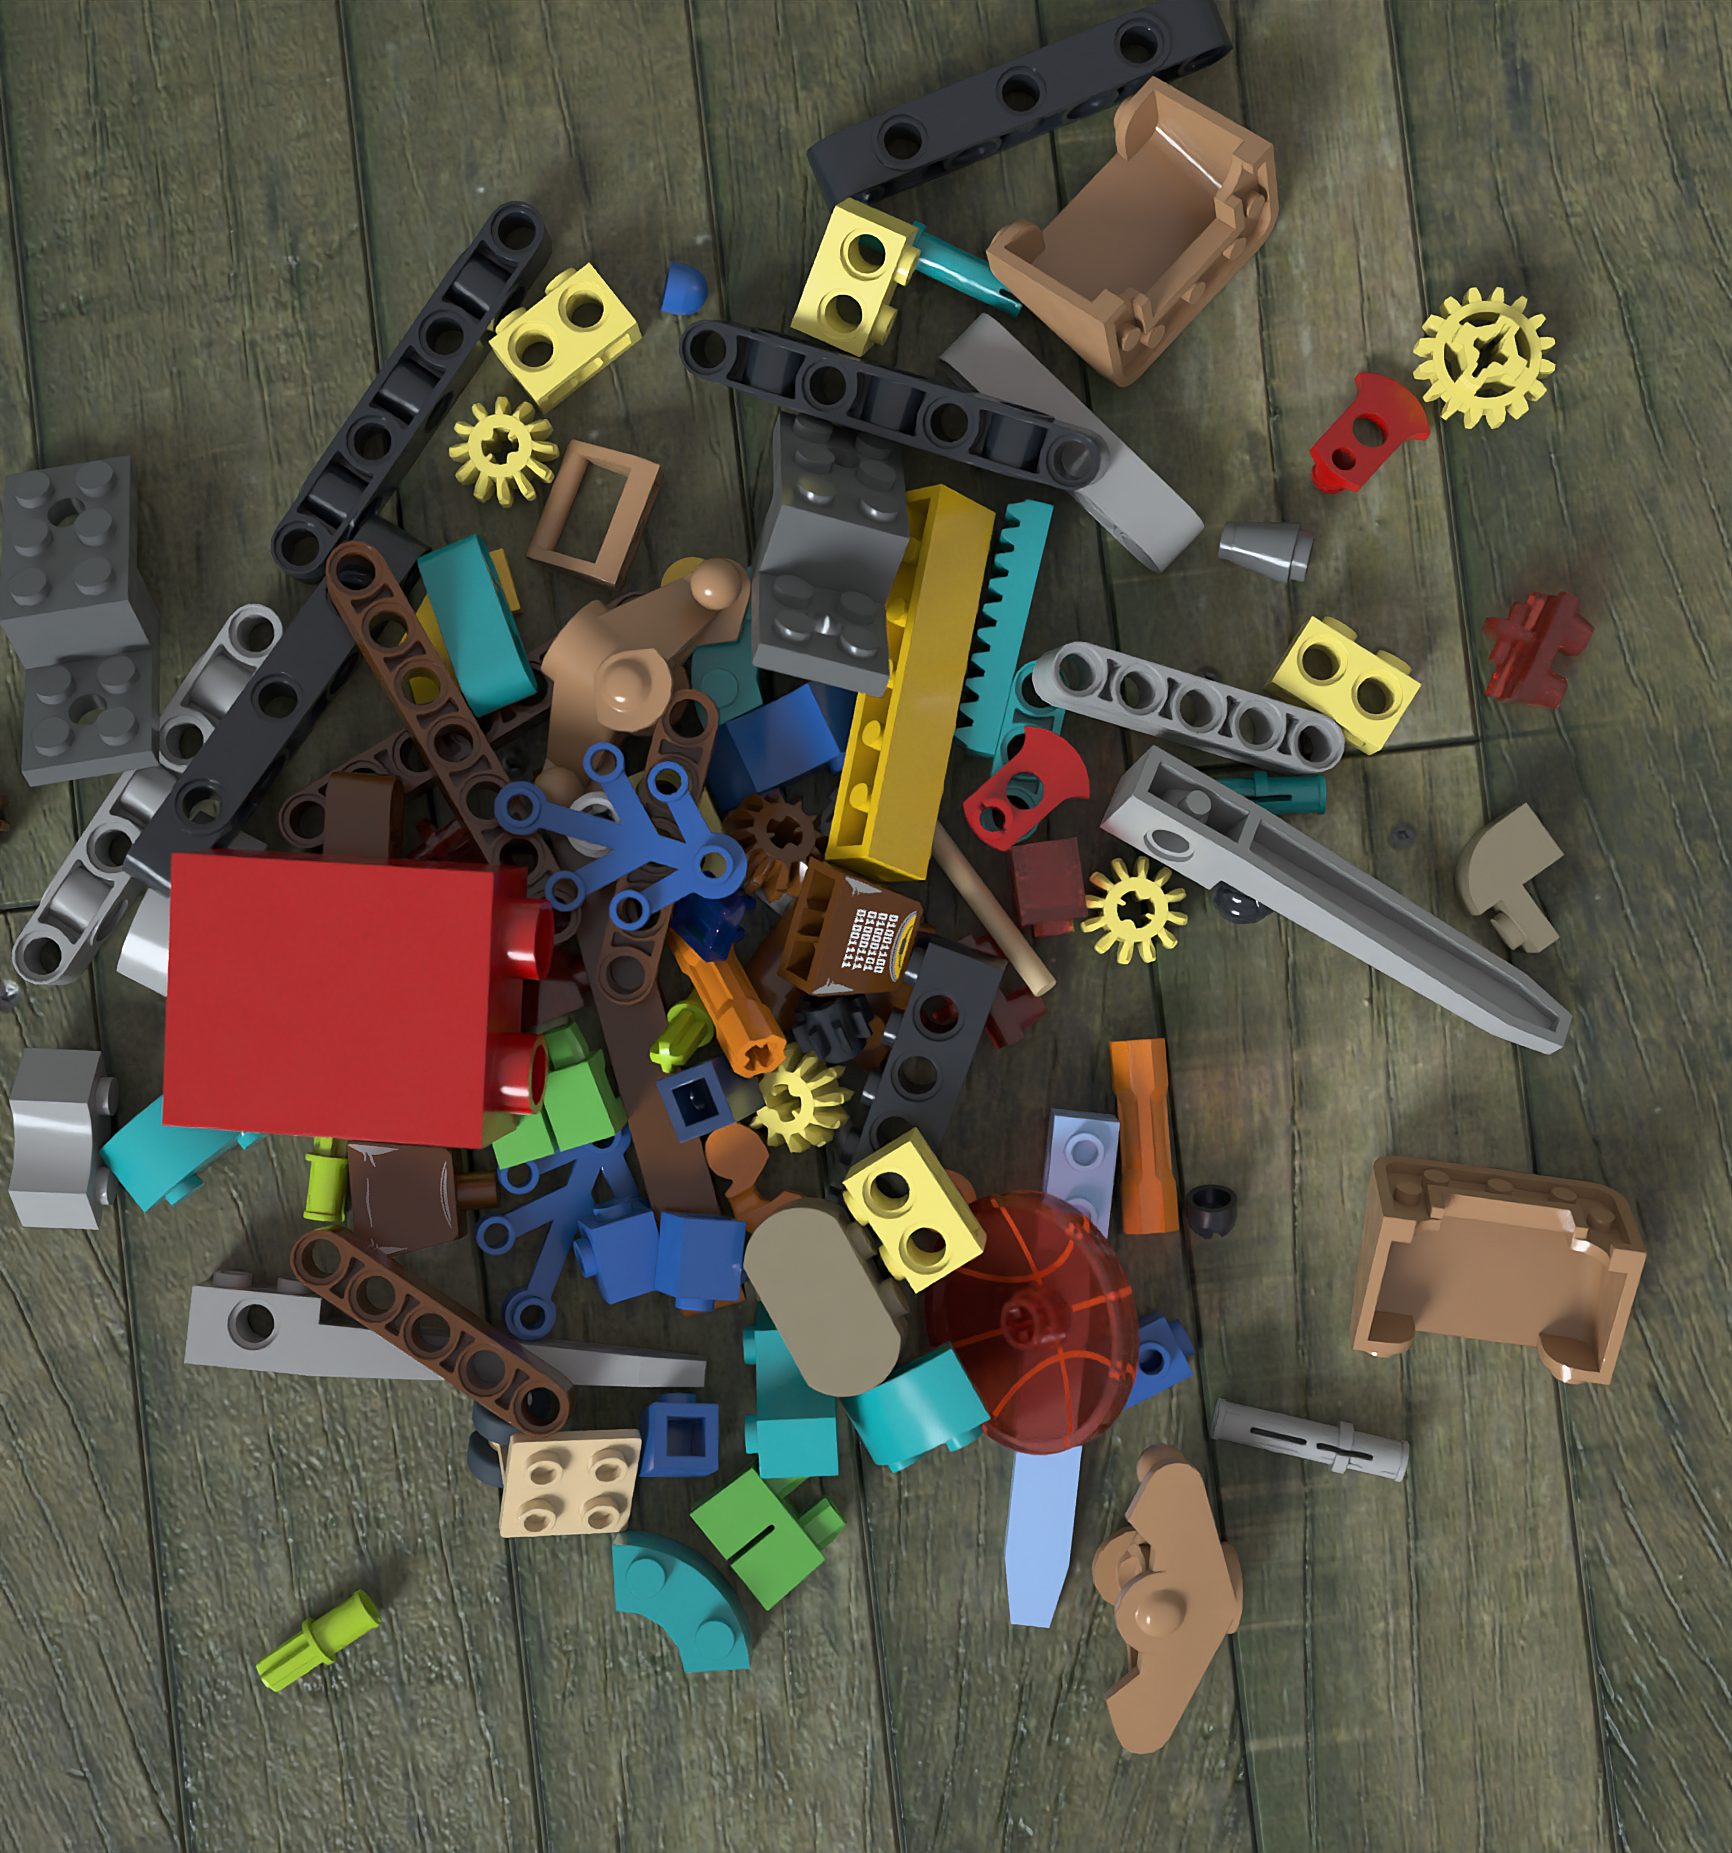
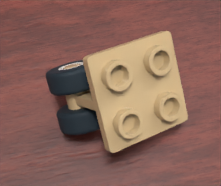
[467,1387,642,1538]

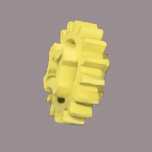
[1413,287,1556,429]

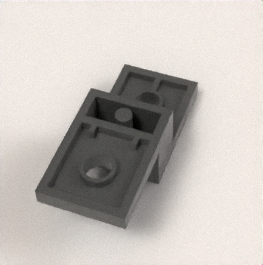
[751,410,910,698]
[0,455,160,787]

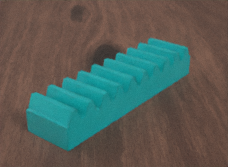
[952,499,1054,761]

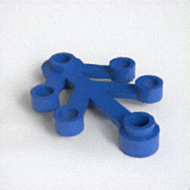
[494,742,747,930]
[474,1122,652,1341]

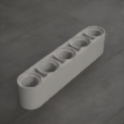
[937,313,1204,574]
[1032,641,1345,776]

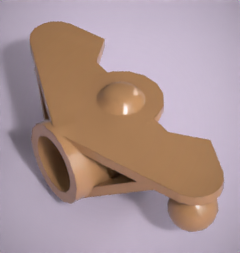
[534,558,751,808]
[1091,1443,1243,1754]

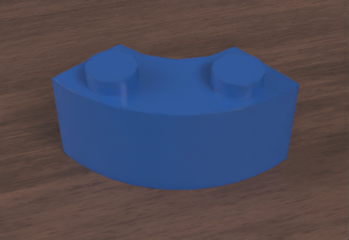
[707,681,858,814]

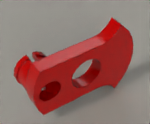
[1309,372,1430,495]
[962,726,1090,852]

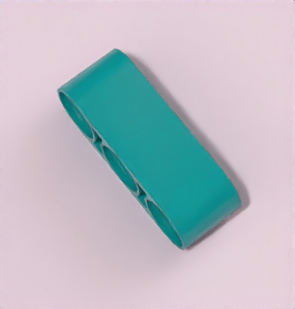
[417,533,539,718]
[980,660,1069,846]

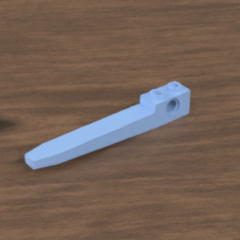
[1004,1108,1120,1628]

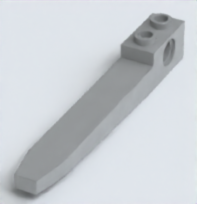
[1100,745,1573,1055]
[184,1270,709,1387]

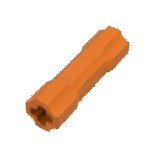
[667,904,787,1079]
[1109,1038,1179,1234]

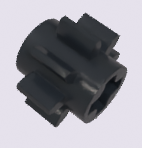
[791,992,875,1063]

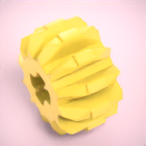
[449,396,559,508]
[1079,856,1188,964]
[749,1041,854,1153]

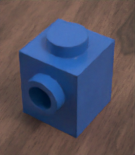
[573,1197,659,1304]
[654,1211,747,1311]
[1093,1310,1196,1410]
[639,1393,719,1478]

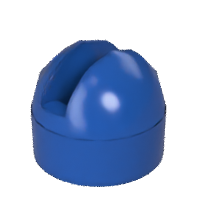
[660,261,708,315]

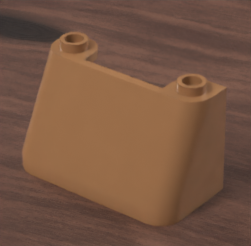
[986,76,1279,388]
[1349,1155,1647,1385]

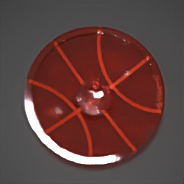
[924,1189,1140,1455]

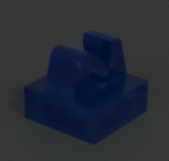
[670,870,756,963]

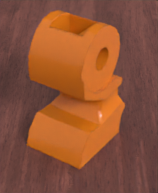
[705,1121,808,1235]

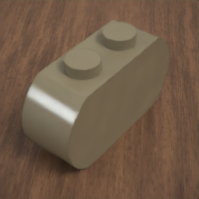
[744,1197,910,1397]

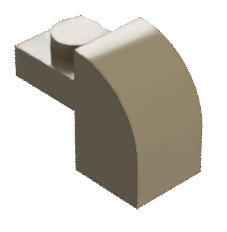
[1454,802,1564,954]

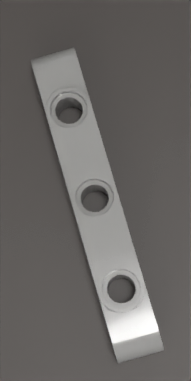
[12,604,290,985]

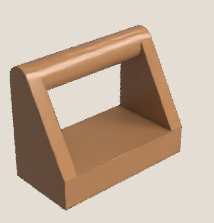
[525,439,665,595]

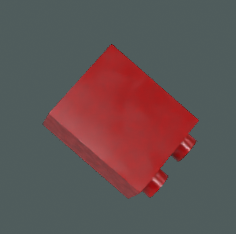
[162,848,555,1149]

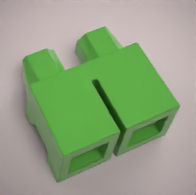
[492,1021,629,1170]
[690,1458,847,1611]

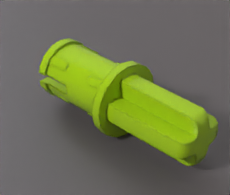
[650,986,716,1073]
[303,1137,353,1222]
[256,1589,382,1692]

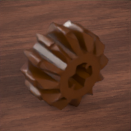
[717,788,829,904]

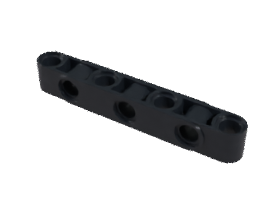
[806,0,1233,214]
[271,201,552,584]
[679,320,1110,490]
[122,514,432,901]

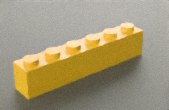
[825,484,996,882]

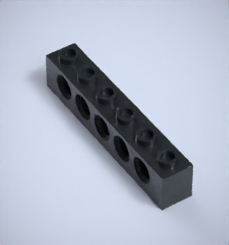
[825,934,1008,1280]

